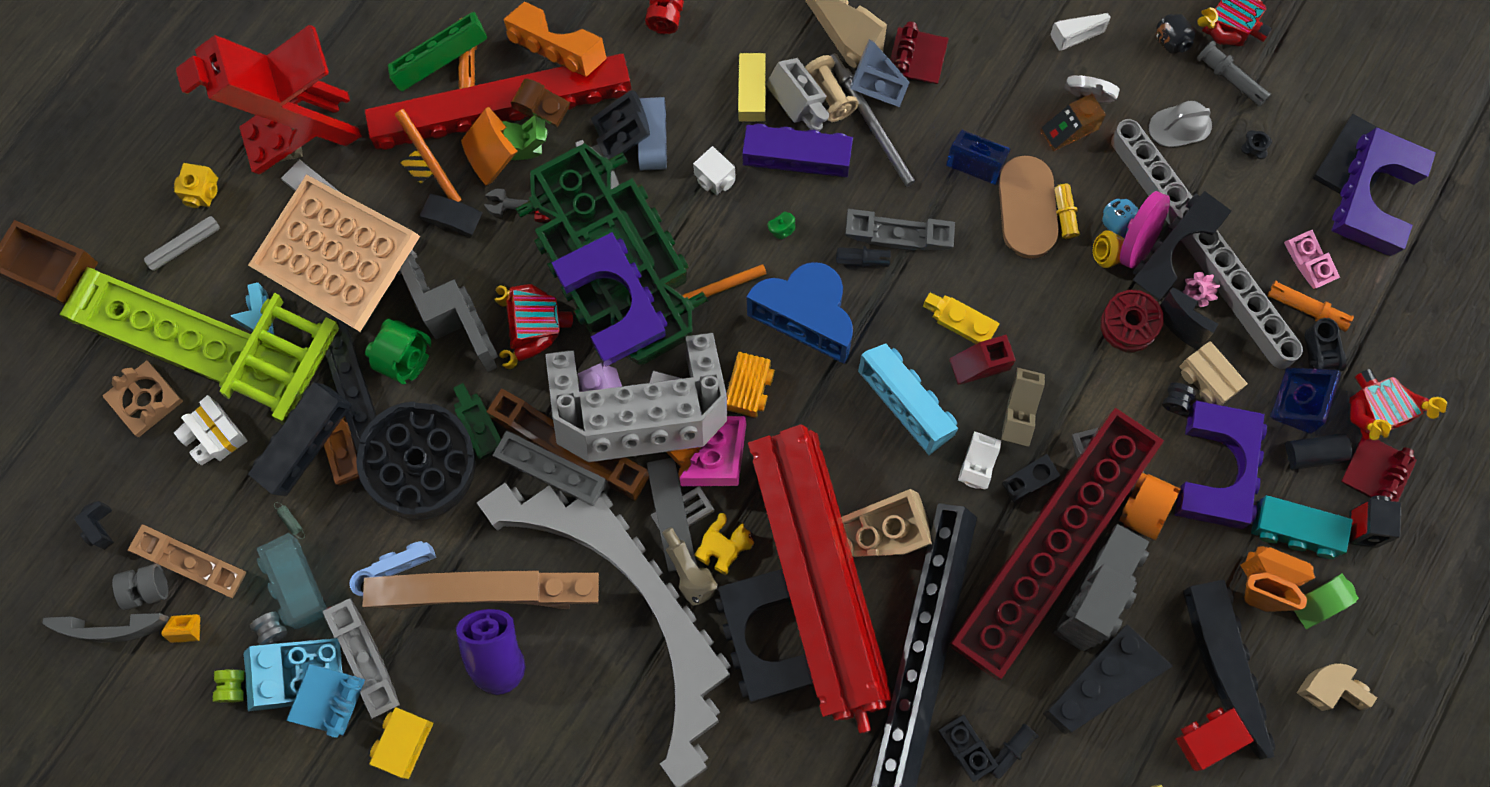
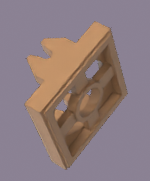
[103,360,183,437]

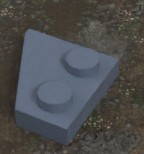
[850,39,910,107]

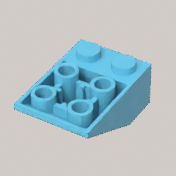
[244,638,343,711]

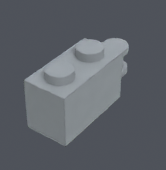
[765,58,829,131]

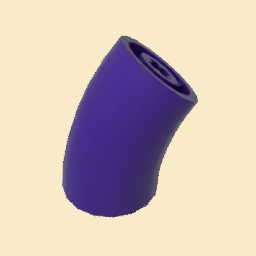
[456,609,526,695]

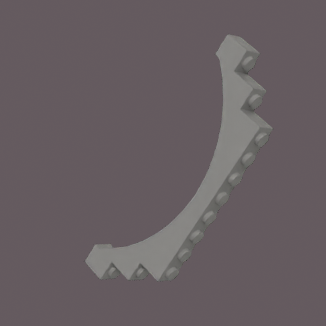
[477,483,731,787]

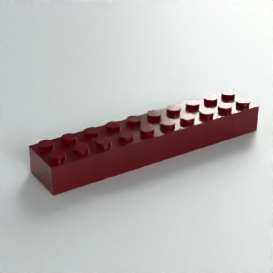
[948,407,1164,681]

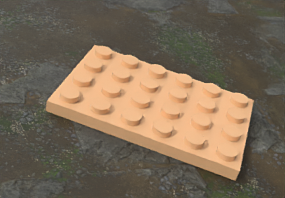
[249,175,420,332]

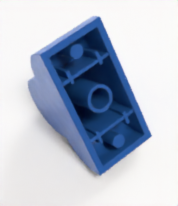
[747,263,853,364]

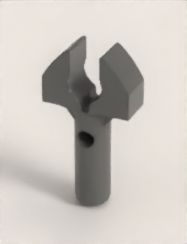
[484,189,530,218]

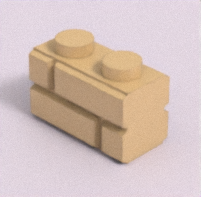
[1179,341,1248,405]

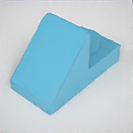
[231,283,274,335]

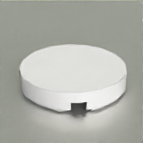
[1065,76,1120,103]

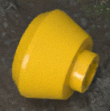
[1093,231,1124,268]

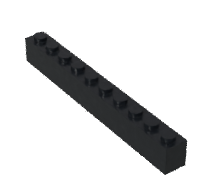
[872,503,977,787]

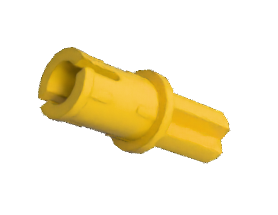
[1055,184,1080,239]

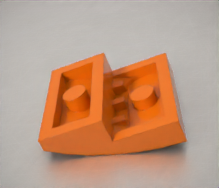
[461,107,517,185]

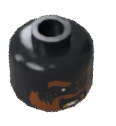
[1156,14,1196,54]

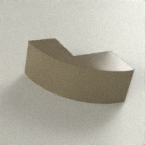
[1001,367,1045,446]

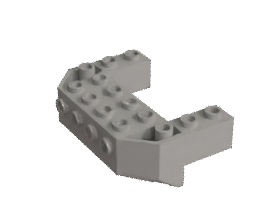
[545,333,727,462]

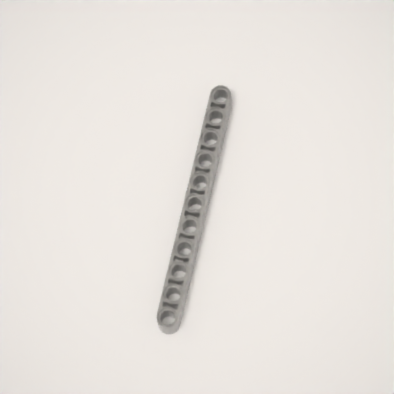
[1111,119,1303,369]

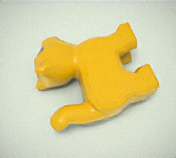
[694,513,754,575]

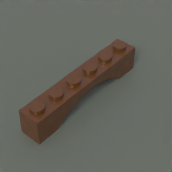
[487,388,649,501]

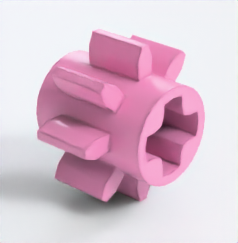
[1182,272,1220,307]

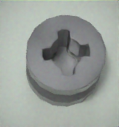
[250,611,287,645]

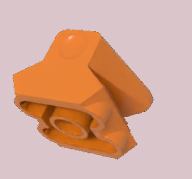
[1240,546,1315,612]

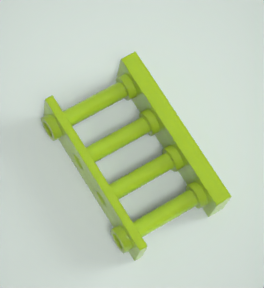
[219,293,339,425]

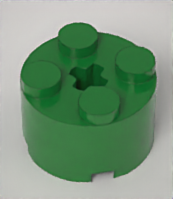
[365,319,431,384]

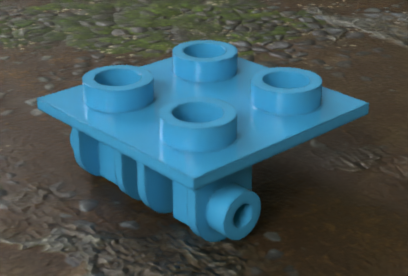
[287,663,365,738]

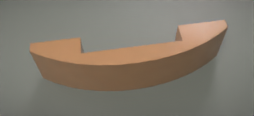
[128,524,247,598]

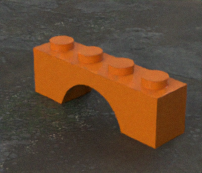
[504,1,607,77]

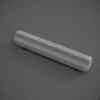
[144,216,220,271]

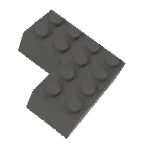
[1052,524,1149,652]

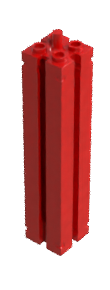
[748,424,893,734]

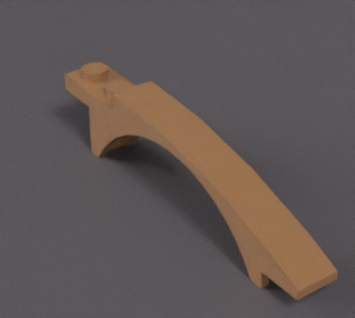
[362,571,599,610]

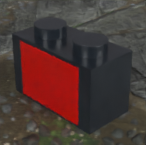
[1348,496,1401,548]

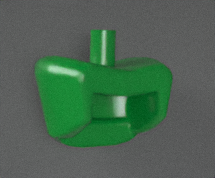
[767,212,795,239]

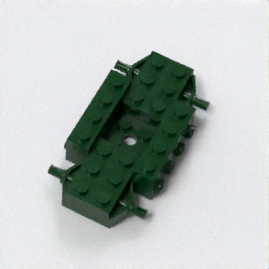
[515,143,708,366]

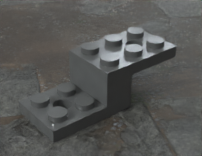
[400,254,498,372]

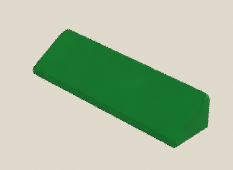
[388,12,487,91]

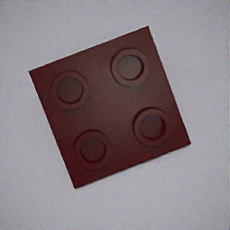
[890,22,949,84]
[1341,435,1417,502]

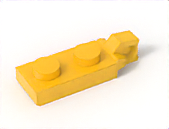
[923,293,1000,344]

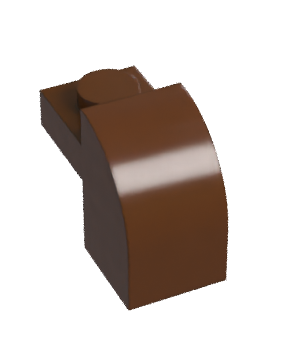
[511,79,570,128]

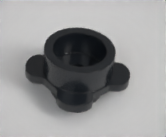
[1241,130,1272,159]

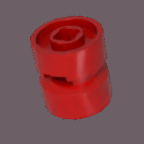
[645,0,684,34]

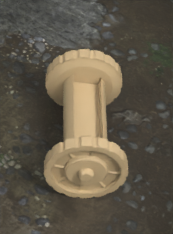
[805,55,859,122]

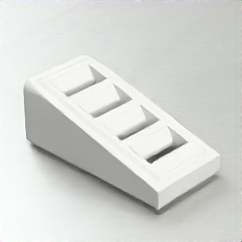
[1051,13,1110,51]

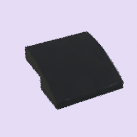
[591,90,650,159]
[1160,287,1218,351]

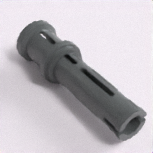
[1197,41,1271,107]

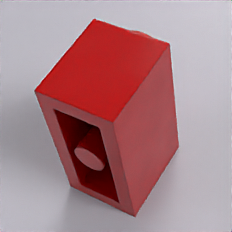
[1176,707,1254,771]

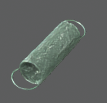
[274,502,305,539]

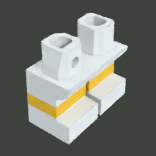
[174,395,248,465]

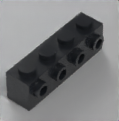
[248,382,352,496]

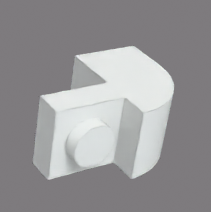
[958,431,1001,490]

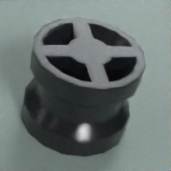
[1162,383,1197,415]

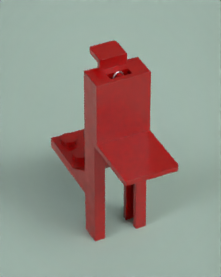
[176,25,361,174]

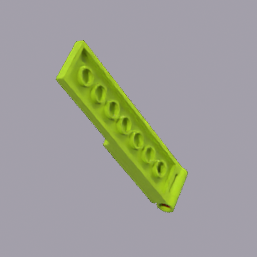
[59,267,300,398]

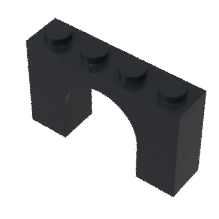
[715,569,814,704]

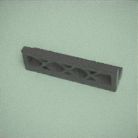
[493,431,611,507]

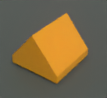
[161,614,200,643]

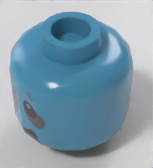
[1102,199,1139,239]

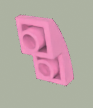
[1284,230,1340,289]

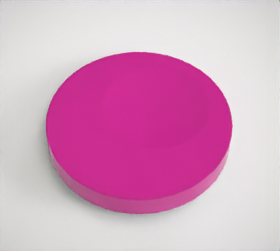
[1120,191,1170,269]

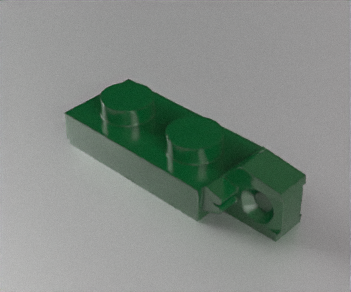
[453,383,502,460]

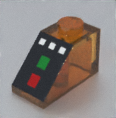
[1041,93,1106,151]

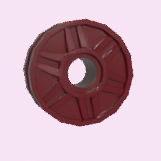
[1101,290,1163,352]

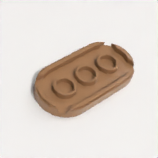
[999,156,1058,259]

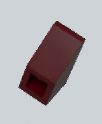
[949,334,1016,385]

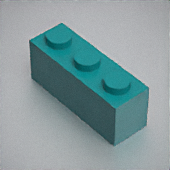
[1251,495,1353,559]

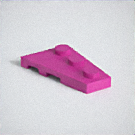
[680,416,746,486]

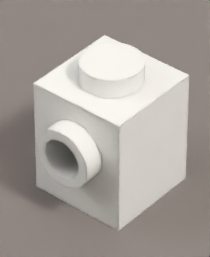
[693,146,735,195]

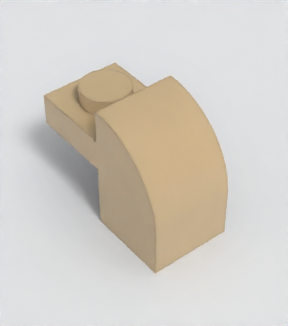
[1297,664,1377,711]

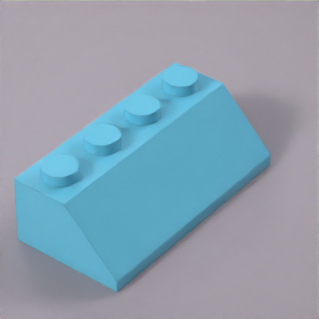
[858,344,958,455]

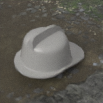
[1149,101,1212,147]

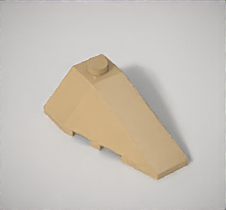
[805,0,887,68]
[841,489,932,557]

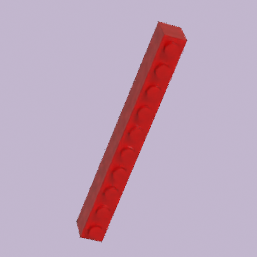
[365,53,632,149]

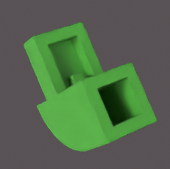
[502,116,547,160]
[1295,573,1359,629]

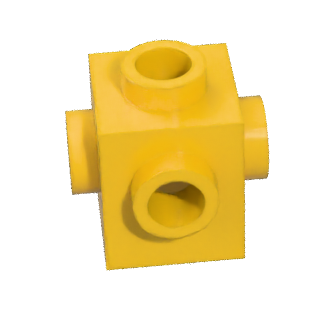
[174,163,218,208]

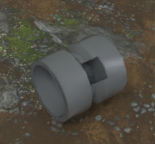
[112,563,168,610]

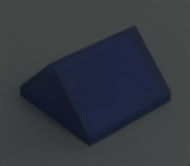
[946,129,1010,185]
[1270,368,1341,434]

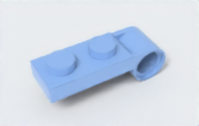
[350,541,437,598]

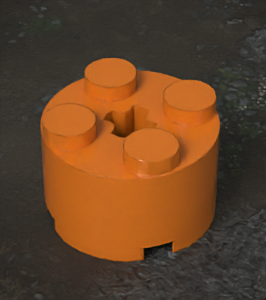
[1119,473,1181,541]

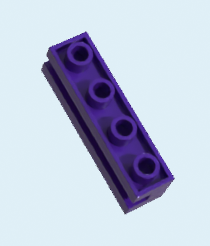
[742,124,853,177]

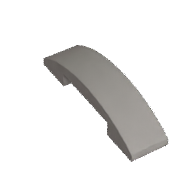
[322,598,400,718]

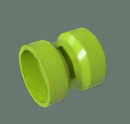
[213,670,245,703]

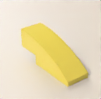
[738,53,765,121]

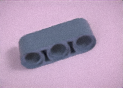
[638,97,667,170]

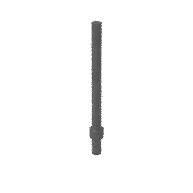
[831,54,915,187]

